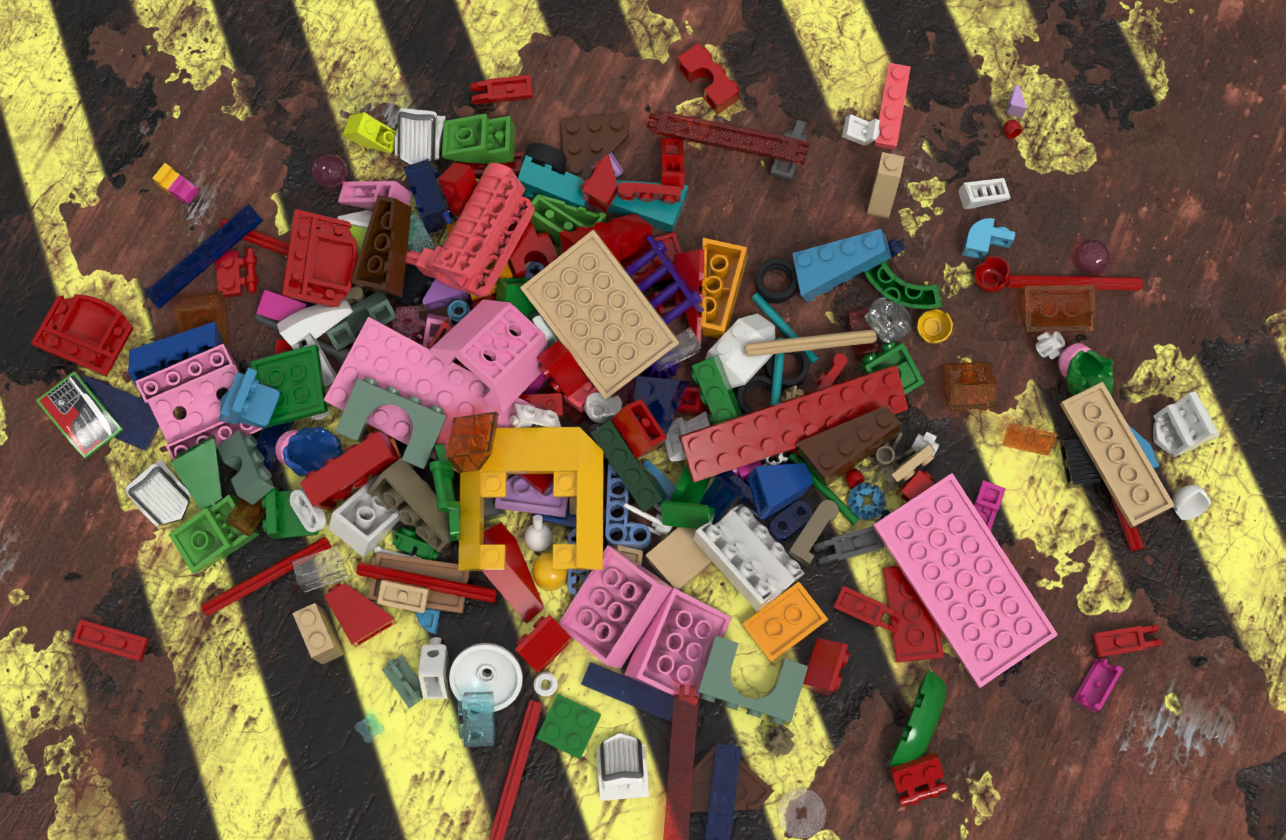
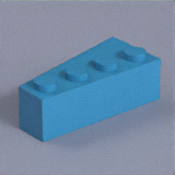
[792,229,891,303]

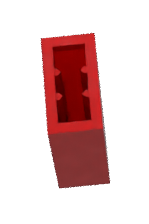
[324,583,397,648]

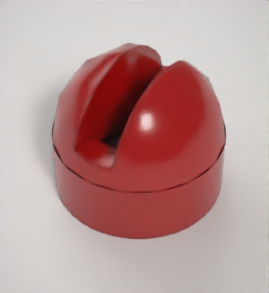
[1003,120,1023,139]
[844,468,865,489]

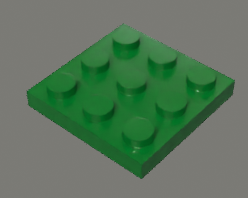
[250,344,328,429]

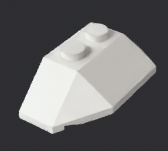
[705,314,776,388]

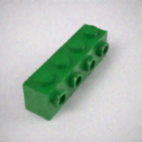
[691,355,743,425]

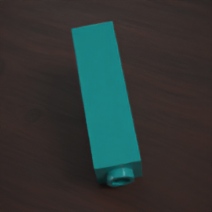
[607,180,688,233]

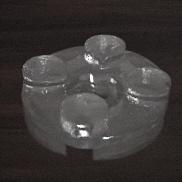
[865,297,911,343]
[777,788,826,838]

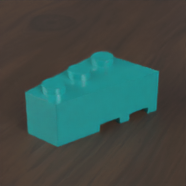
[518,155,588,209]

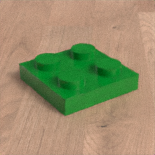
[537,694,601,760]

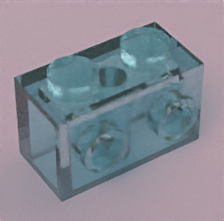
[458,692,495,747]

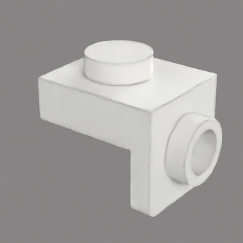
[842,114,880,146]

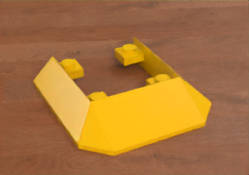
[458,427,603,571]

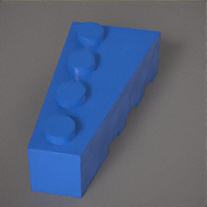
[128,322,225,386]

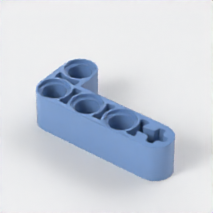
[605,462,651,550]

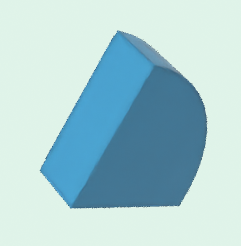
[416,609,441,635]

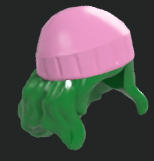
[1058,343,1114,396]

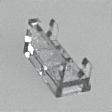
[654,327,701,372]
[292,546,349,593]

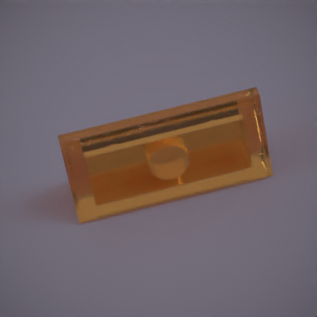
[1003,424,1057,456]
[225,498,266,536]

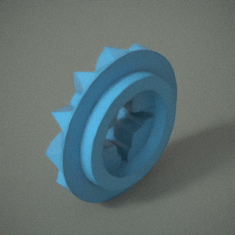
[848,482,886,520]

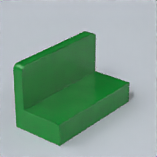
[670,464,712,504]
[661,500,715,529]

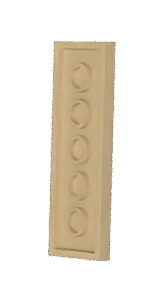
[1060,382,1175,528]

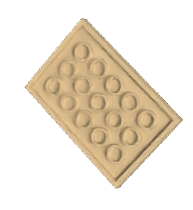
[520,230,680,400]

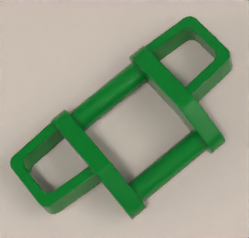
[429,443,461,542]

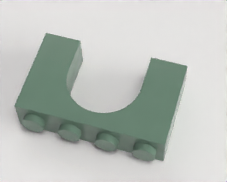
[335,376,448,469]
[696,636,808,726]

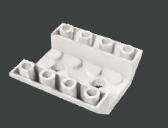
[693,504,805,612]

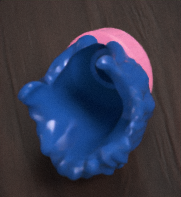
[275,426,344,477]

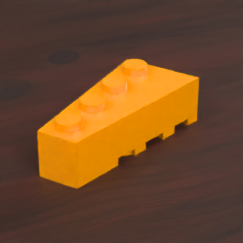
[702,238,748,339]

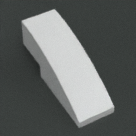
[277,300,353,346]

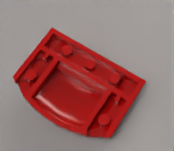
[281,209,358,307]
[31,294,134,377]

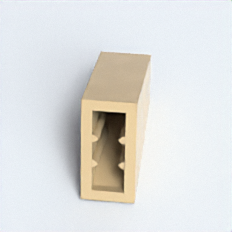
[867,152,905,219]

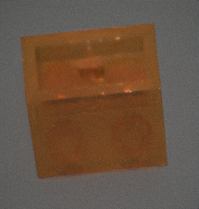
[446,412,499,473]

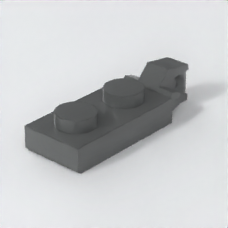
[771,120,808,182]

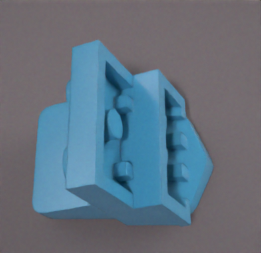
[219,367,280,428]

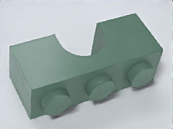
[326,292,398,351]
[218,430,274,505]

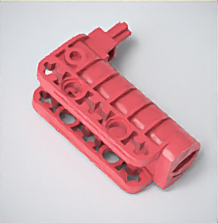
[406,163,535,297]

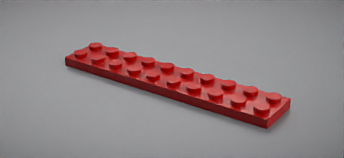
[679,365,909,482]

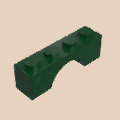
[591,419,668,512]

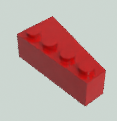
[560,214,653,261]
[300,431,400,511]

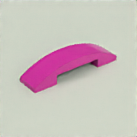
[973,480,1006,531]

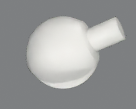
[524,515,553,551]

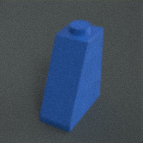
[747,463,813,519]

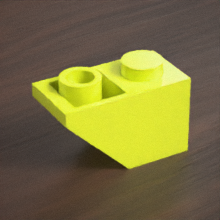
[343,112,396,153]

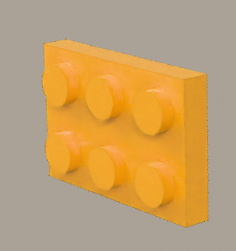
[742,582,828,663]

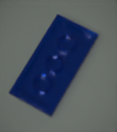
[82,374,160,452]

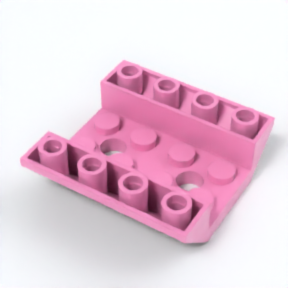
[429,299,548,415]
[135,343,262,458]

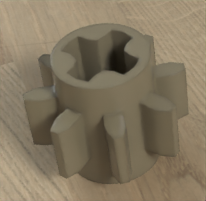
[764,725,794,757]

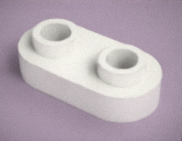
[290,488,326,532]

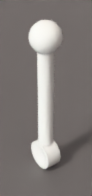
[373,546,422,559]

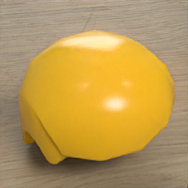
[917,309,953,344]
[532,552,568,591]

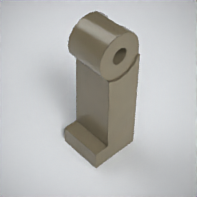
[788,500,839,567]

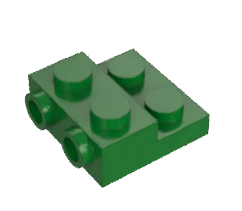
[859,341,925,395]

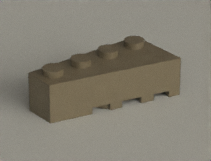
[366,457,452,552]

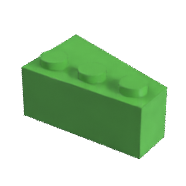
[526,194,607,248]

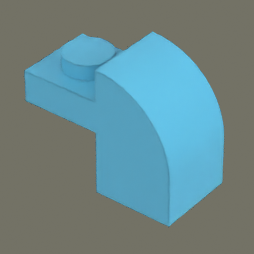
[962,218,1015,260]

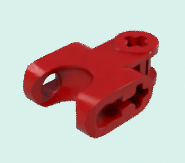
[502,217,558,278]

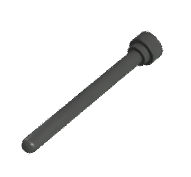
[254,314,351,365]

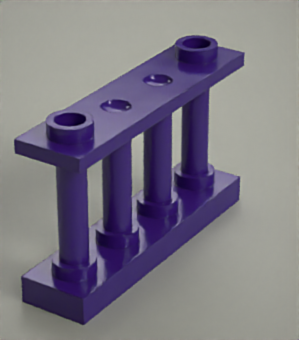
[623,235,704,325]

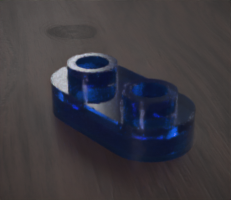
[770,501,812,540]

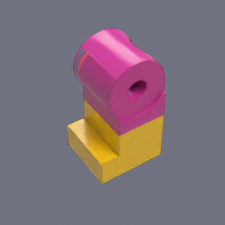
[153,163,200,205]

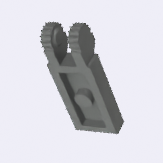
[813,526,884,565]

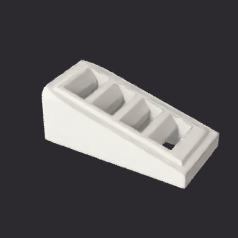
[958,178,1011,209]

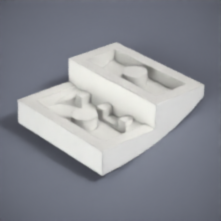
[662,411,712,462]

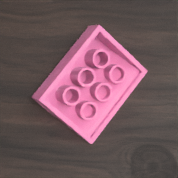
[558,545,672,668]
[624,588,732,706]

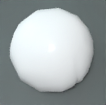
[584,392,623,424]
[1172,485,1211,520]

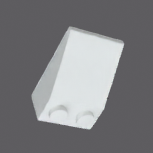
[328,474,400,557]

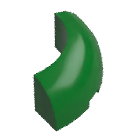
[864,260,943,309]
[889,670,947,767]

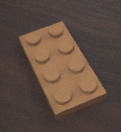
[368,553,471,614]

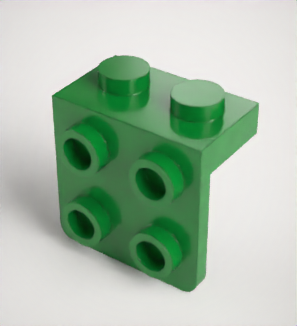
[262,487,320,539]

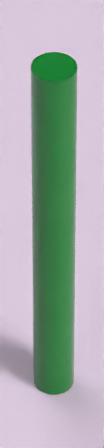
[788,453,860,525]

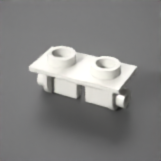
[510,403,561,428]

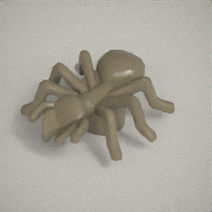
[859,432,916,492]

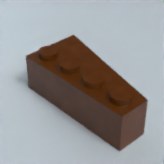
[351,195,412,298]
[796,406,901,487]

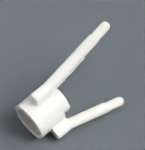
[624,503,672,536]

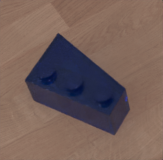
[403,159,454,235]
[634,376,690,449]

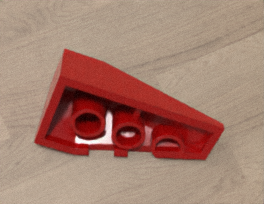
[669,249,704,350]
[481,522,544,624]

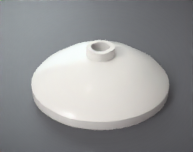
[449,643,523,712]

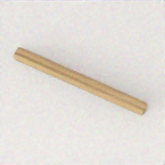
[744,329,877,357]

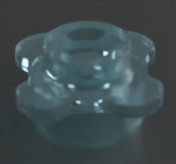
[355,713,384,743]

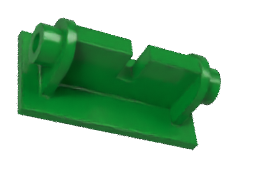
[392,526,440,561]

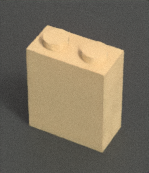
[645,527,713,591]
[292,603,344,665]

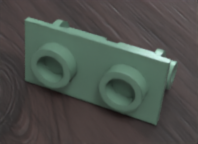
[382,655,423,708]

